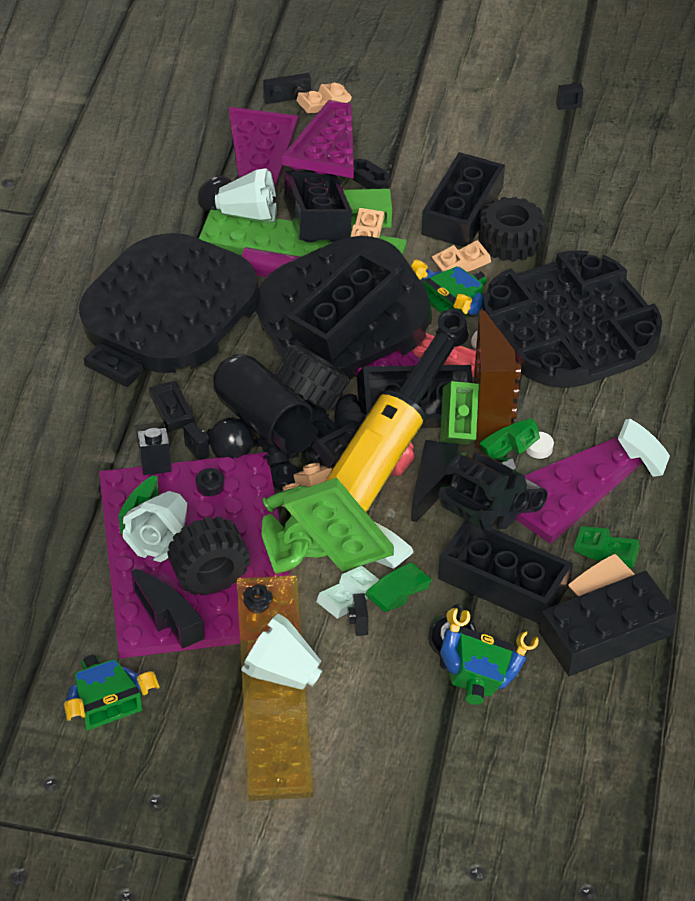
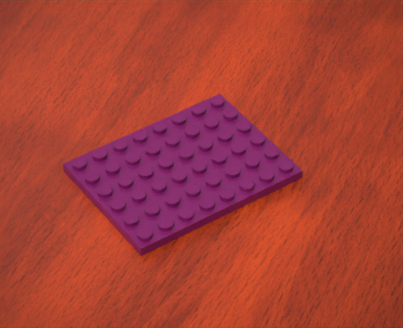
[99,452,300,659]

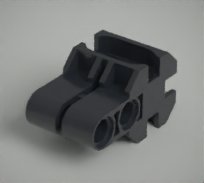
[438,452,548,531]

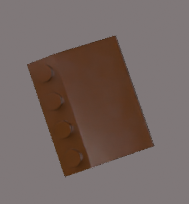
[473,310,521,448]

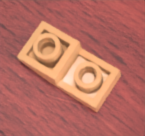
[296,83,351,113]
[351,208,385,238]
[432,240,491,272]
[276,463,332,507]
[568,554,635,597]

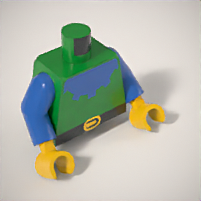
[411,260,487,318]
[440,608,538,705]
[64,655,160,731]

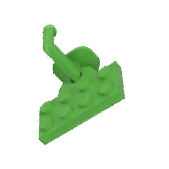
[262,478,394,574]

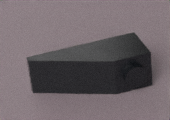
[135,422,171,475]
[411,440,459,522]

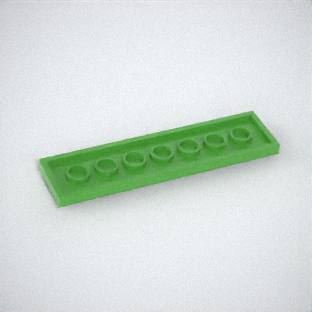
[199,209,407,257]

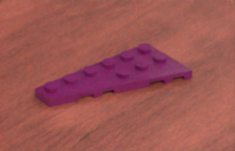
[282,100,354,178]
[229,107,298,198]
[515,436,643,544]

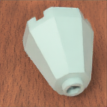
[215,168,277,223]
[123,491,187,562]
[241,613,322,690]

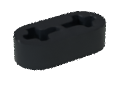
[352,159,390,189]

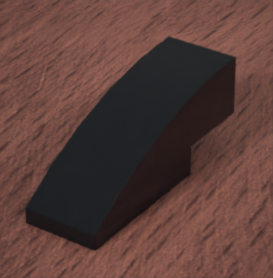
[131,569,204,649]

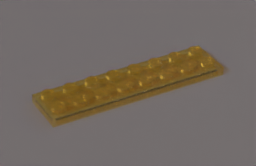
[237,575,313,801]

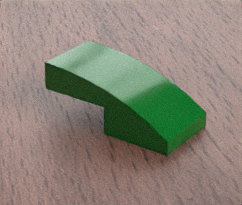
[479,418,540,459]
[118,475,159,535]
[574,526,640,569]
[365,562,432,613]

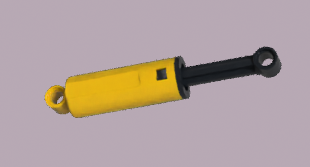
[324,309,469,512]

